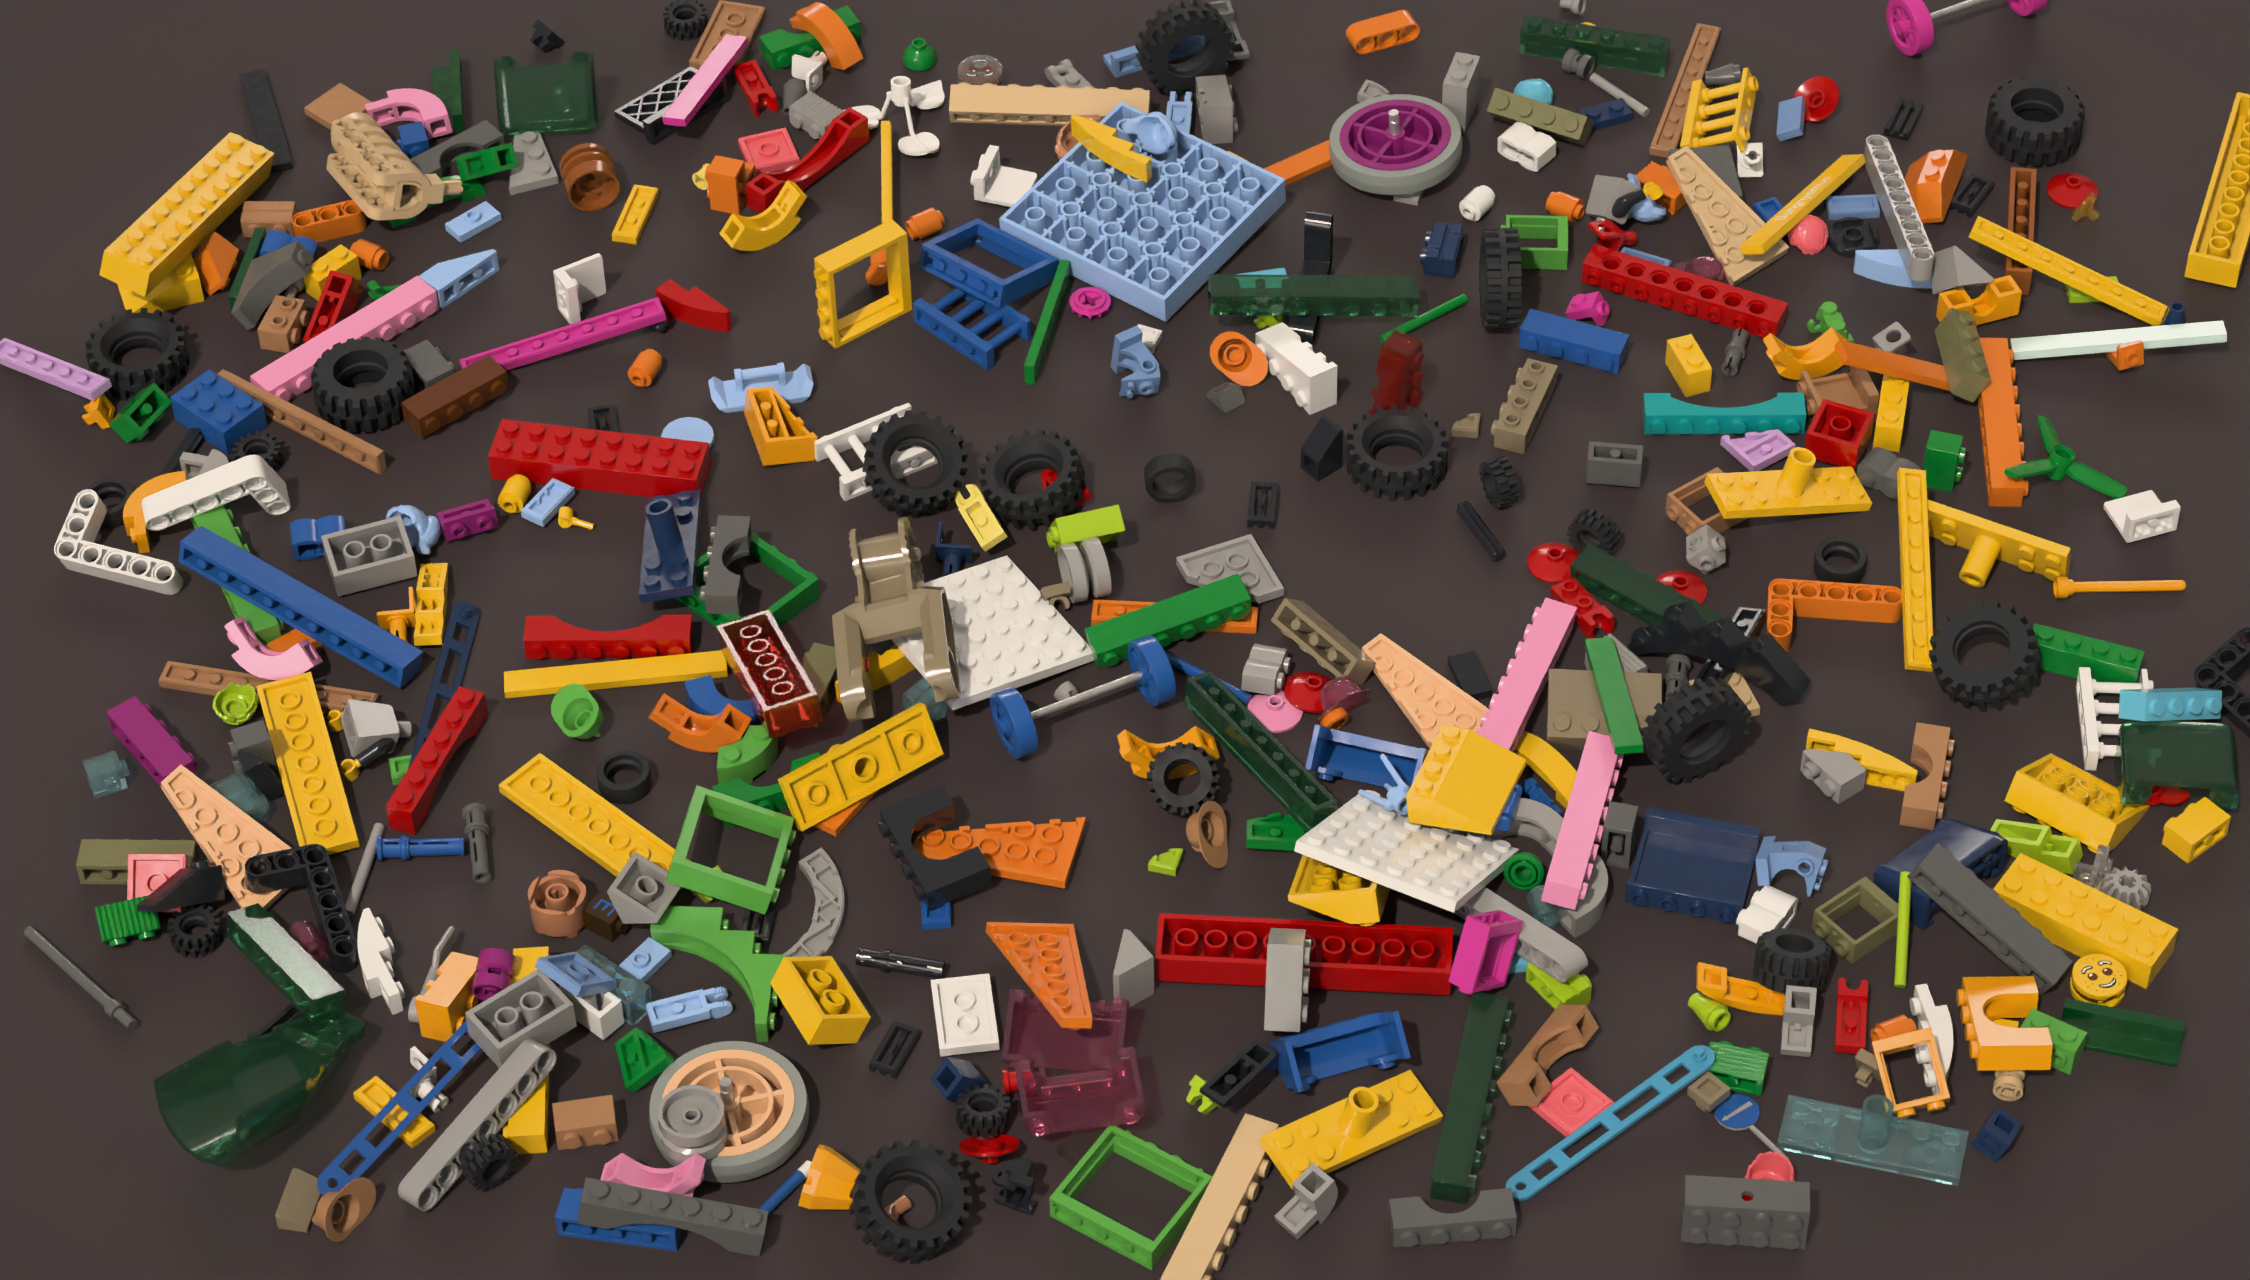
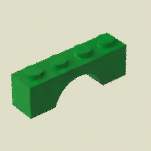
[759,5,862,72]
[712,752,820,829]

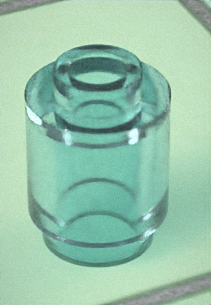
[1526,885,1561,928]

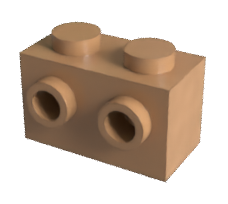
[257,295,310,353]

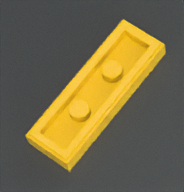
[612,184,659,245]
[353,1076,436,1149]

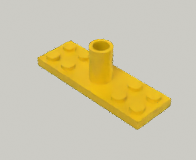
[1704,447,1872,519]
[1927,499,2071,587]
[778,702,944,831]
[1260,1070,1443,1190]

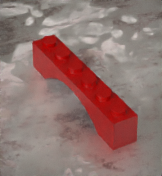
[746,107,870,214]
[523,614,694,659]
[385,686,488,836]

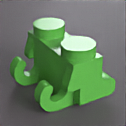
[1807,302,1855,343]

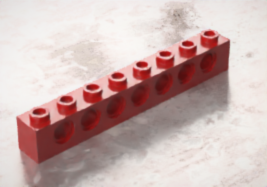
[1581,244,1788,338]

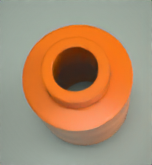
[1545,191,1585,223]
[905,207,945,240]
[350,239,390,271]
[627,349,662,387]
[1870,1014,1917,1042]

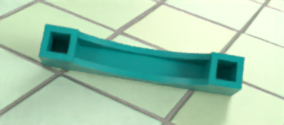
[1642,393,1806,434]

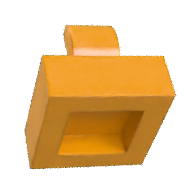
[82,394,115,429]

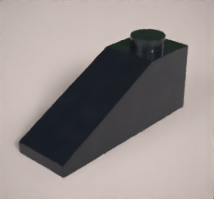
[137,860,225,912]
[1199,1038,1279,1108]

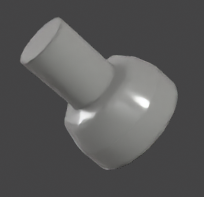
[1560,0,1587,16]
[284,278,305,298]

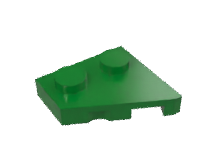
[1246,806,1304,851]
[615,1027,675,1093]

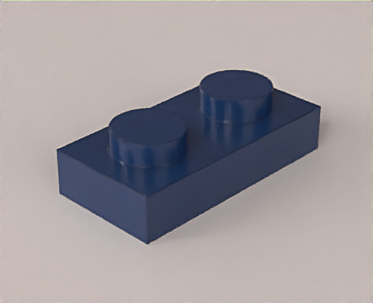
[1577,98,1633,132]

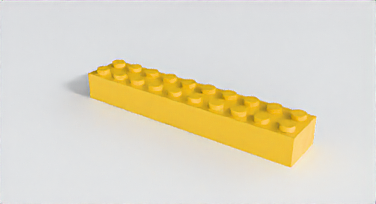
[2184,92,2250,288]
[99,132,275,297]

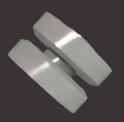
[1057,537,1112,603]
[658,1085,727,1162]

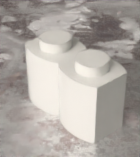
[1498,122,1556,172]
[1736,886,1798,944]

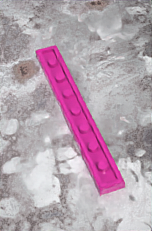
[459,297,667,371]

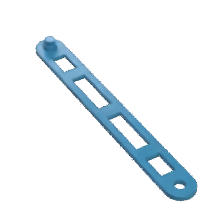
[1506,1045,1715,1201]

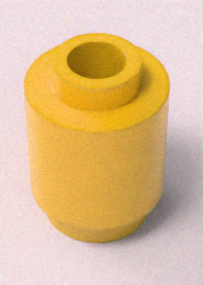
[498,474,531,514]

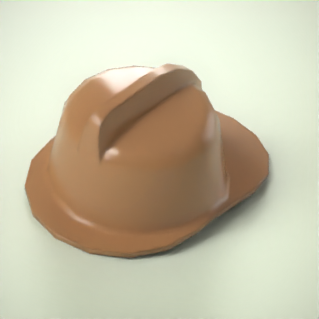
[1186,801,1228,869]
[312,1177,376,1242]

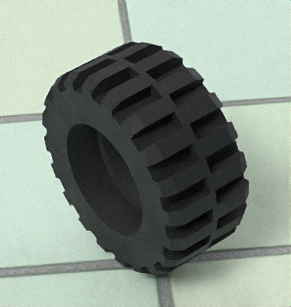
[1985,76,2085,167]
[311,337,416,434]

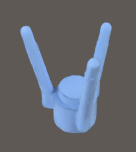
[1358,754,1409,815]

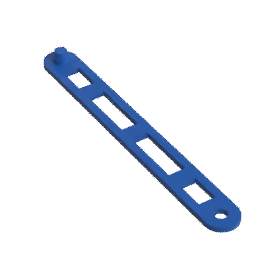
[317,1021,481,1196]

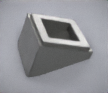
[1205,382,1245,413]

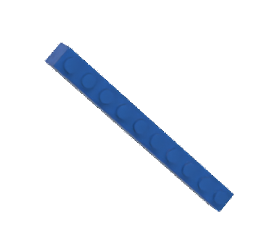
[178,526,423,689]

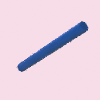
[1164,650,1252,705]

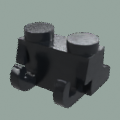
[992,1156,1035,1215]

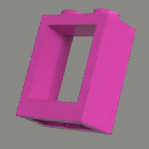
[1448,910,1523,995]

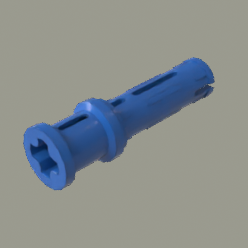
[376,835,465,861]

